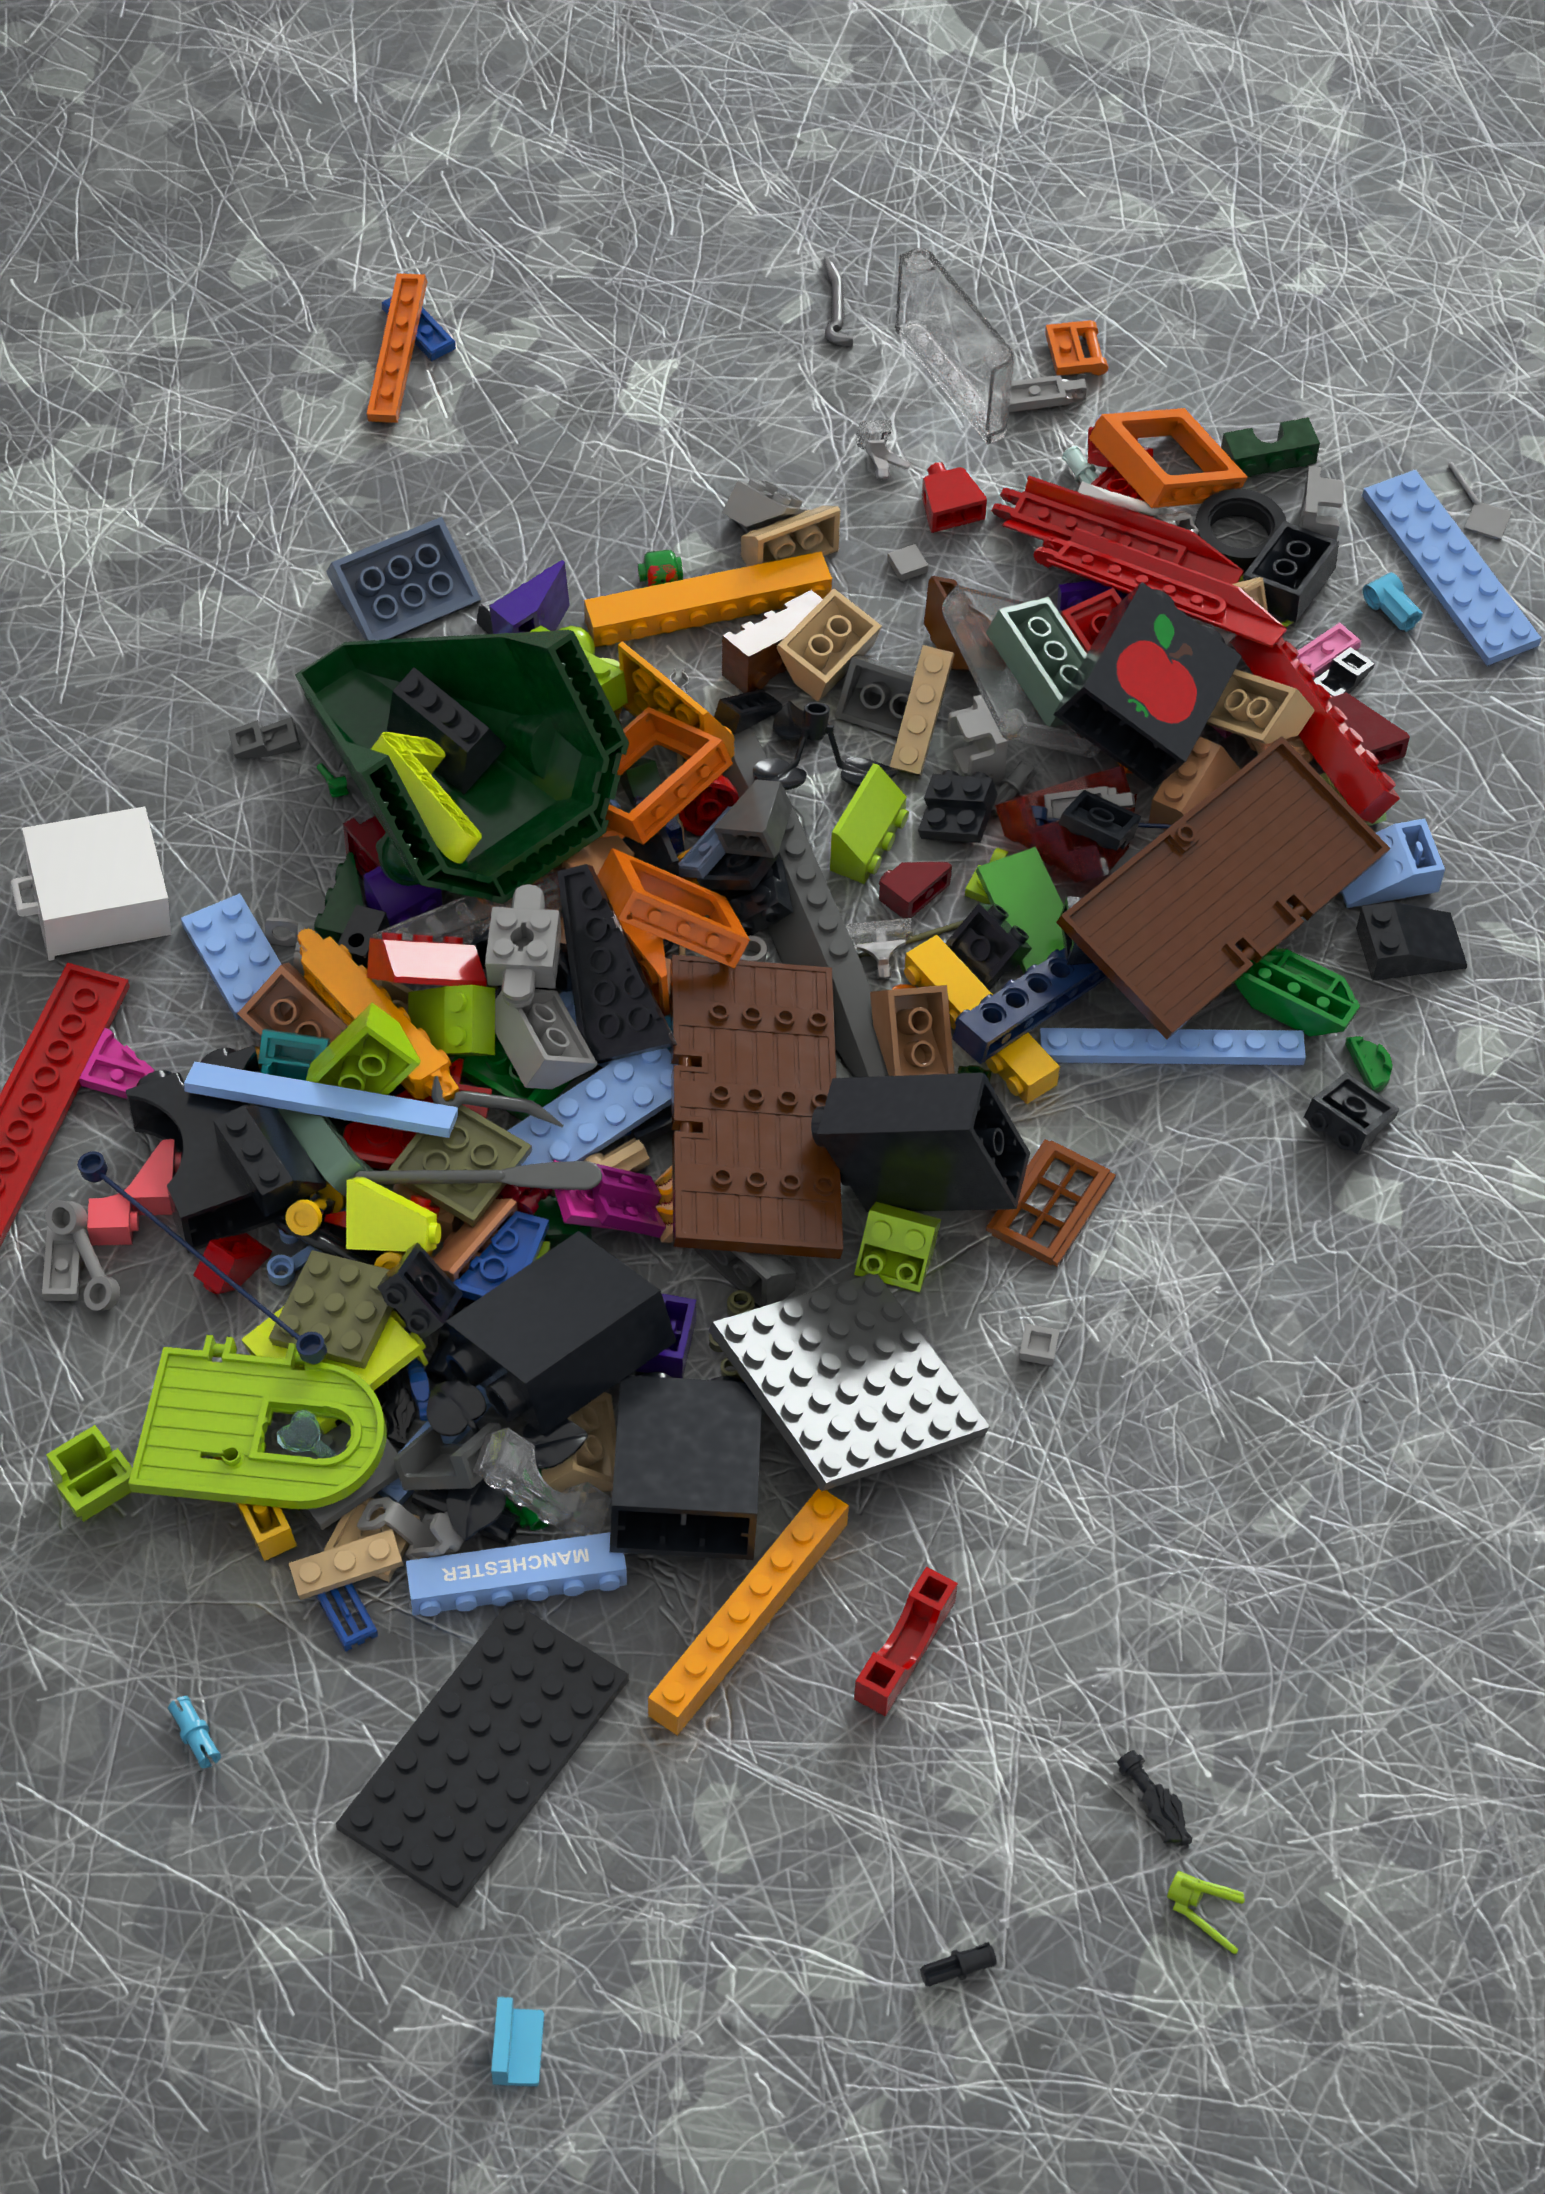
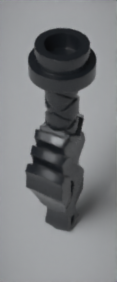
[382,1365,415,1448]
[1117,1750,1192,1846]

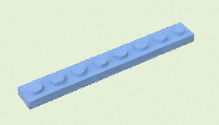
[1039,1028,1306,1065]

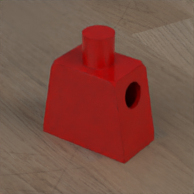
[922,462,987,533]

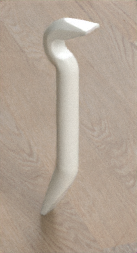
[1078,481,1180,526]

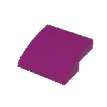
[592,1163,666,1238]

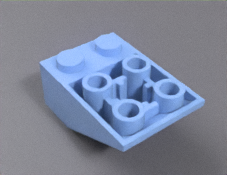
[1341,819,1445,908]

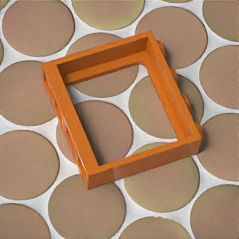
[1089,408,1248,508]
[605,707,733,845]
[597,848,750,969]

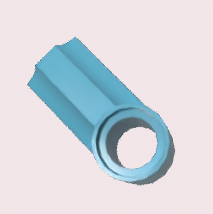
[1363,572,1423,632]

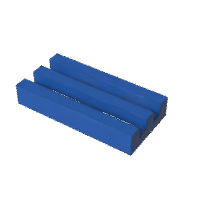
[315,1583,378,1652]

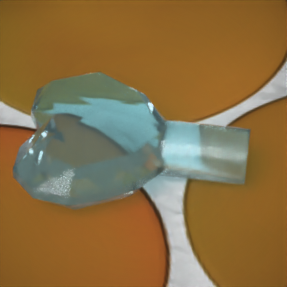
[277,1410,335,1458]

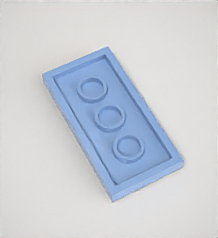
[181,893,282,1020]

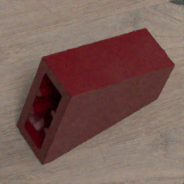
[1328,692,1410,766]

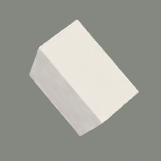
[11,807,171,961]

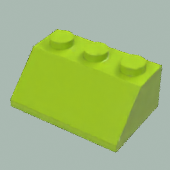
[830,763,909,884]
[306,1003,421,1095]

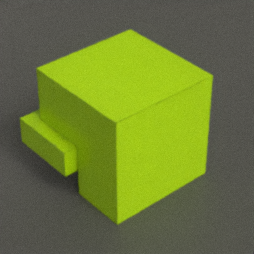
[46,1425,132,1522]

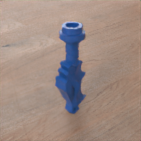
[407,1332,430,1421]

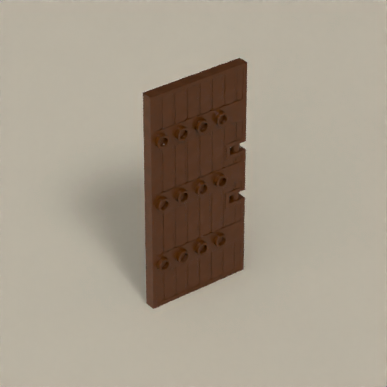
[1056,736,1391,1040]
[670,954,843,1259]

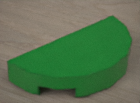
[1345,1036,1393,1093]

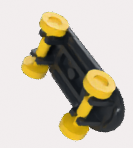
[273,1181,433,1270]

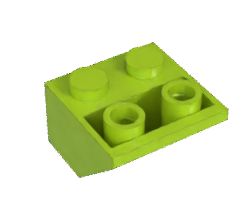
[854,1202,942,1292]

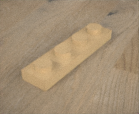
[890,645,954,776]

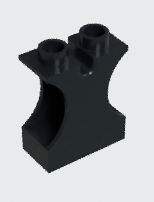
[126,1045,311,1253]

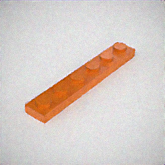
[367,273,427,423]

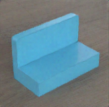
[491,1997,544,2087]

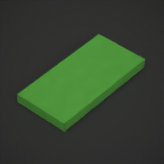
[976,847,1064,974]

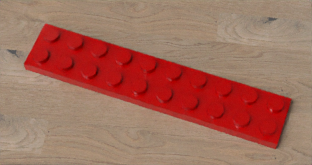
[0,962,130,1247]

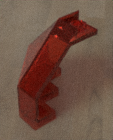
[995,765,1137,883]

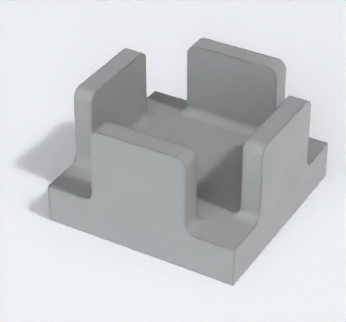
[1300,466,1344,540]
[947,694,1008,782]

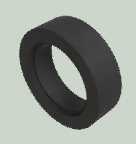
[1195,488,1286,575]

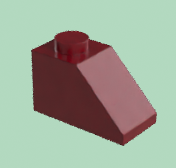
[879,862,952,922]

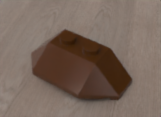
[924,576,1006,674]

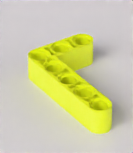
[371,732,482,864]

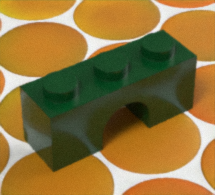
[1221,417,1320,477]

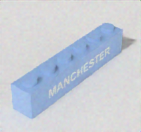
[406,1532,627,1617]

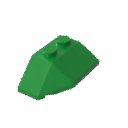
[1235,948,1360,1037]

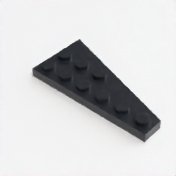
[557,864,677,1064]

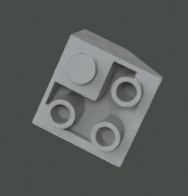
[722,478,809,528]

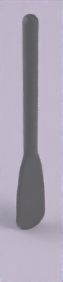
[354,1161,602,1190]

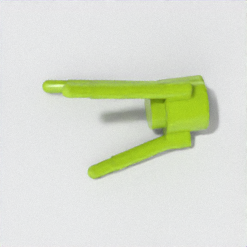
[1167,1871,1245,1954]

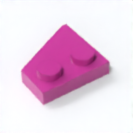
[79,1028,154,1099]

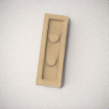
[289,1529,404,1600]

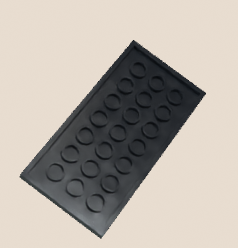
[336,1602,629,1908]

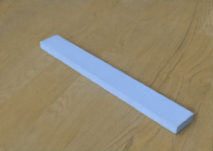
[184,1062,458,1138]

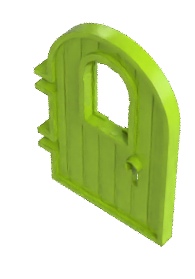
[128,1335,386,1509]

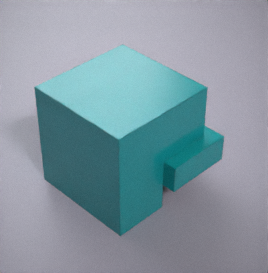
[258,1029,331,1081]

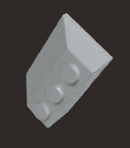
[495,989,597,1089]

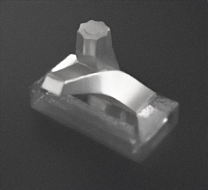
[856,420,911,479]
[847,918,913,980]

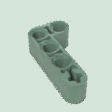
[278,1108,384,1197]

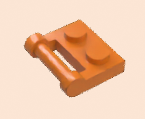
[1045,320,1109,376]

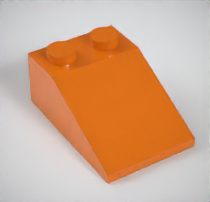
[616,912,670,1016]

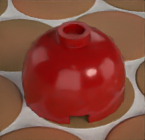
[678,775,739,836]

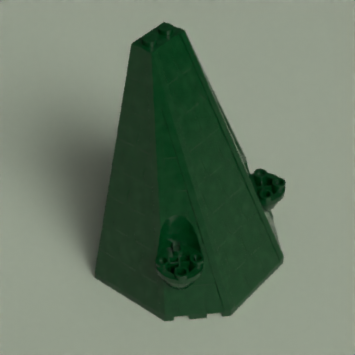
[295,630,629,904]

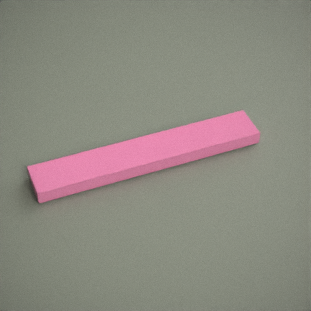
[1212,623,1361,738]

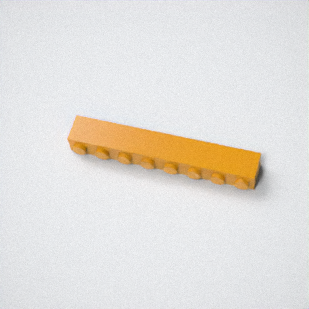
[584,551,832,647]
[648,1488,849,1736]

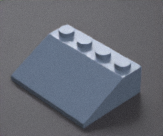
[326,517,481,641]

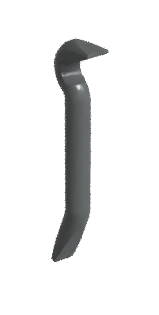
[431,1076,564,1127]

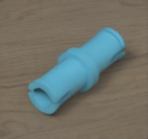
[168,1696,221,1768]

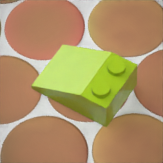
[408,985,495,1057]

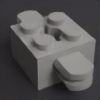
[485,884,562,1008]

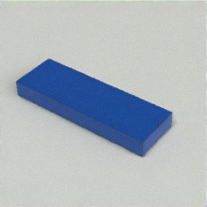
[382,297,456,361]

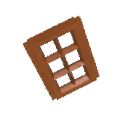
[986,1139,1116,1267]

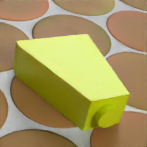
[346,1177,441,1252]

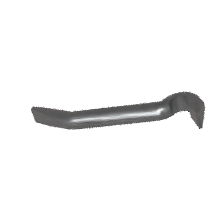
[824,255,853,347]

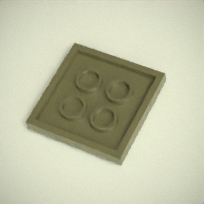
[388,1098,532,1227]
[269,1250,394,1369]

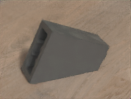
[714,780,792,858]

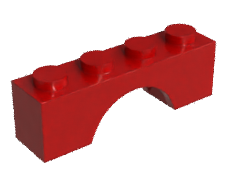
[854,1567,958,1716]

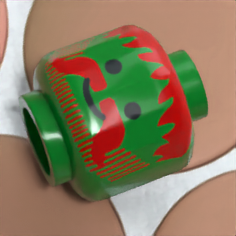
[638,550,683,587]

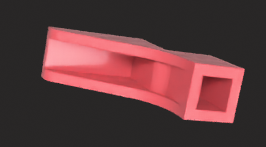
[87,1139,183,1246]

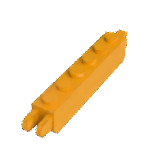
[297,928,459,1101]

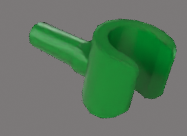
[317,763,349,797]

